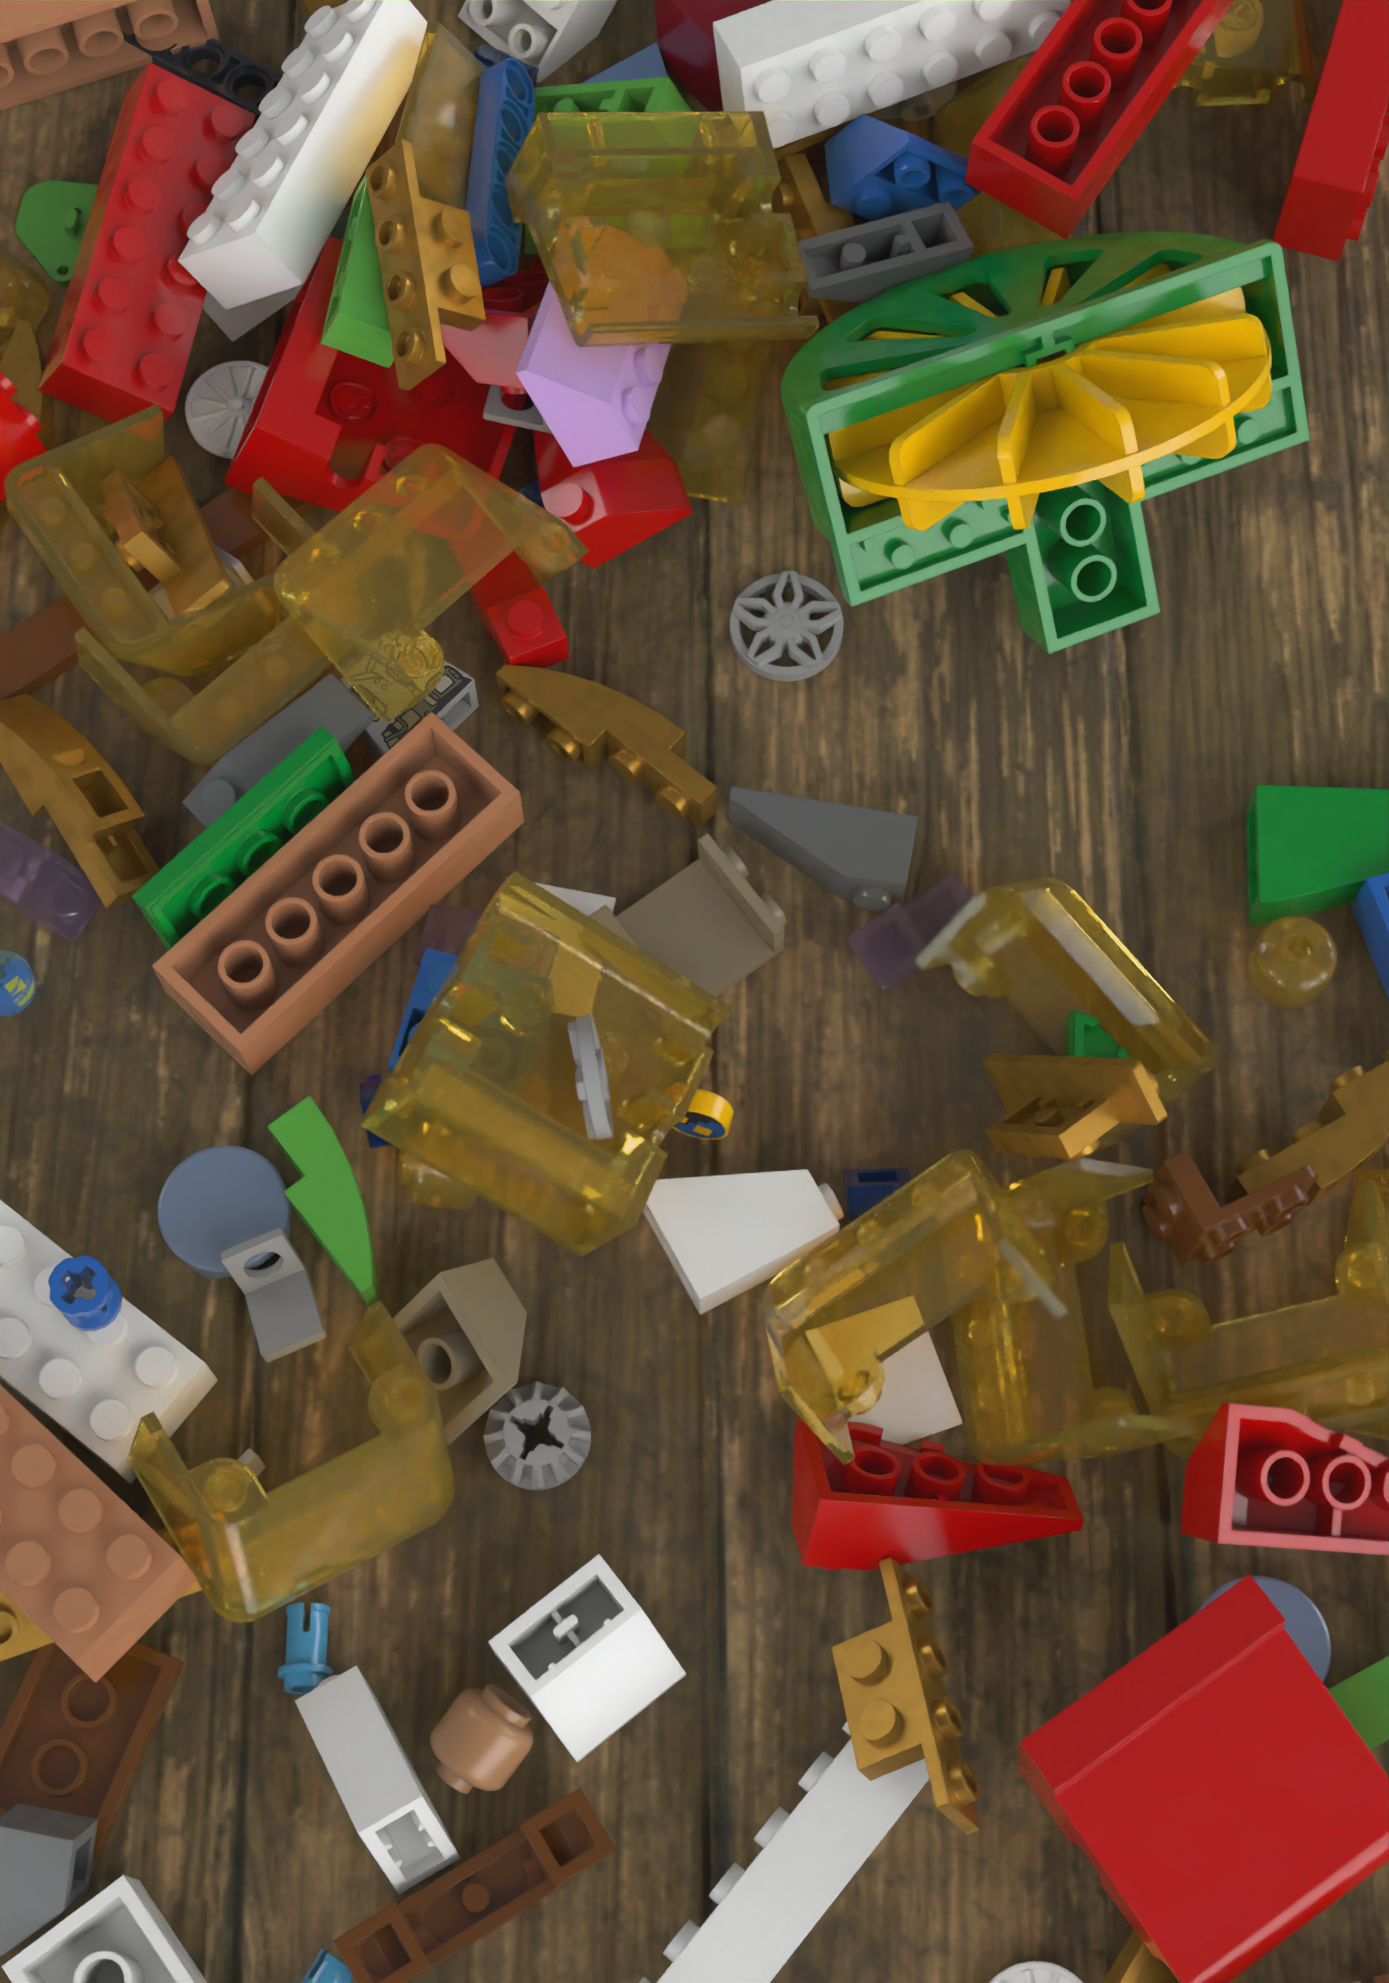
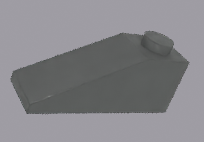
[786,201,974,303]
[182,673,377,828]
[729,786,918,912]

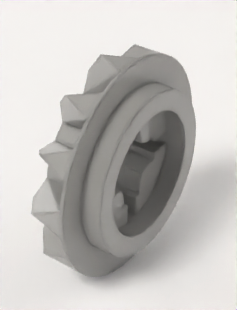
[483,1381,591,1490]

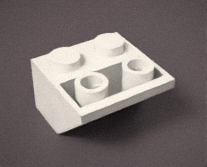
[457,0,617,83]
[488,1554,686,1763]

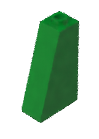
[1246,785,1389,925]

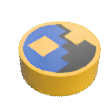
[666,1088,734,1140]

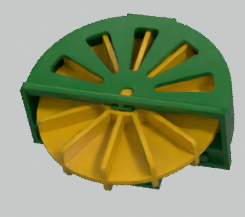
[781,231,1310,654]

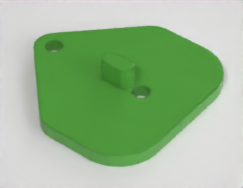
[15,180,98,286]

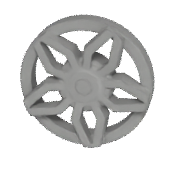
[730,571,844,682]
[568,1014,613,1140]

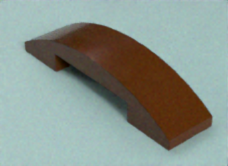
[333,1788,616,1983]

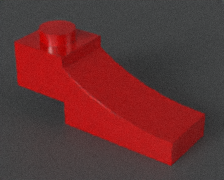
[446,510,569,669]

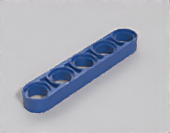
[465,57,535,287]

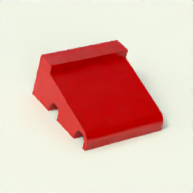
[223,236,528,545]
[1017,1574,1389,1983]

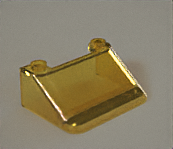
[274,444,589,723]

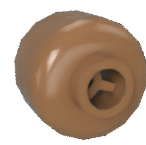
[430,1684,534,1794]

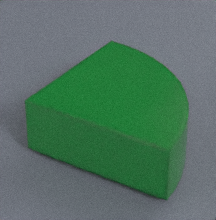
[1065,1010,1131,1059]

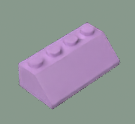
[516,219,686,467]

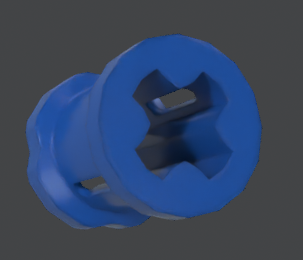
[48,1256,122,1331]

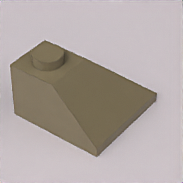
[367,1257,527,1454]

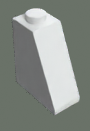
[637,1169,844,1315]
[295,1665,460,1894]

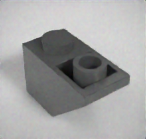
[0,1803,98,1957]

